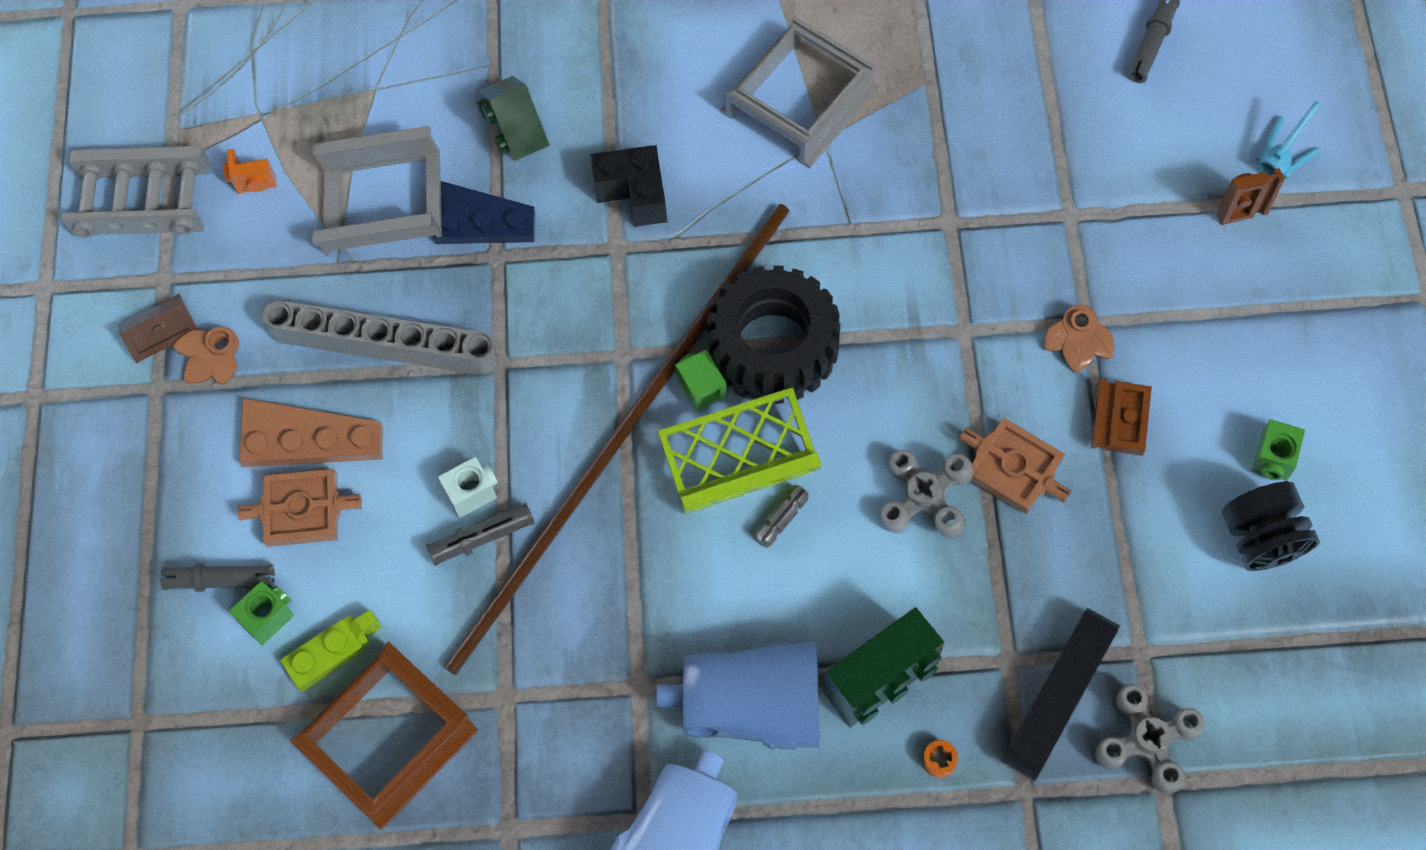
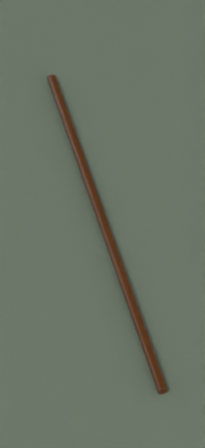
[444,204,790,675]

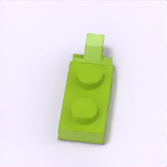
[280,610,382,692]

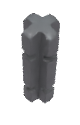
[754,485,809,548]

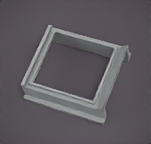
[721,17,879,169]
[312,126,442,256]

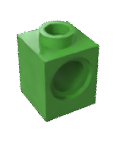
[675,350,727,412]
[1252,419,1306,481]
[229,581,295,646]

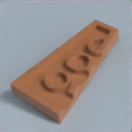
[239,398,383,468]

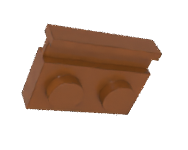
[1217,168,1285,225]
[1091,379,1152,456]

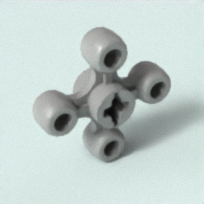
[880,449,974,538]
[1095,684,1205,794]

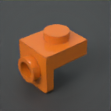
[223,149,277,194]

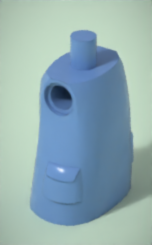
[657,641,819,750]

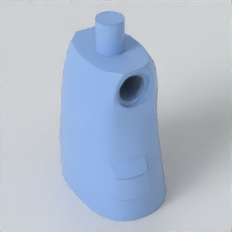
[610,751,738,850]

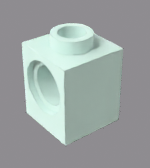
[438,457,498,518]

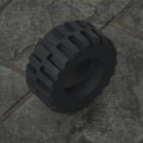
[707,265,841,404]

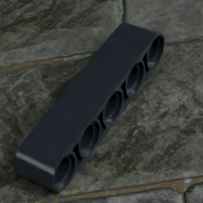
[1001,607,1121,781]

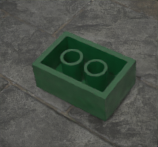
[823,607,944,728]

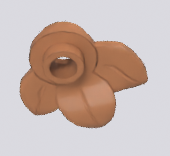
[1044,304,1114,373]
[173,327,239,385]

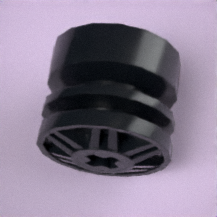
[1221,481,1320,571]

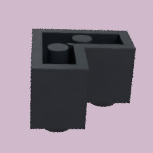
[590,145,667,227]

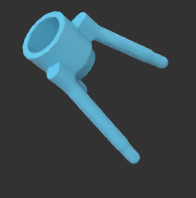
[1256,101,1320,179]

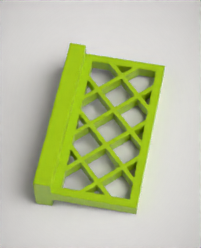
[657,387,822,515]

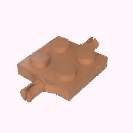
[959,417,1072,514]
[238,469,362,547]

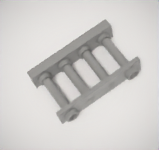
[61,146,211,238]

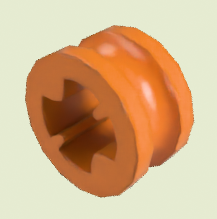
[923,740,958,778]

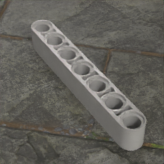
[262,301,498,375]

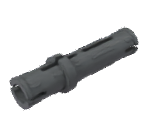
[1126,0,1180,83]
[426,503,535,566]
[160,563,275,592]

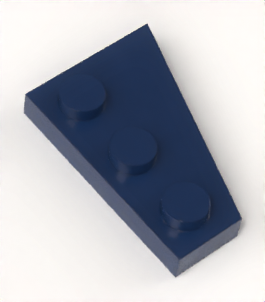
[433,181,536,244]

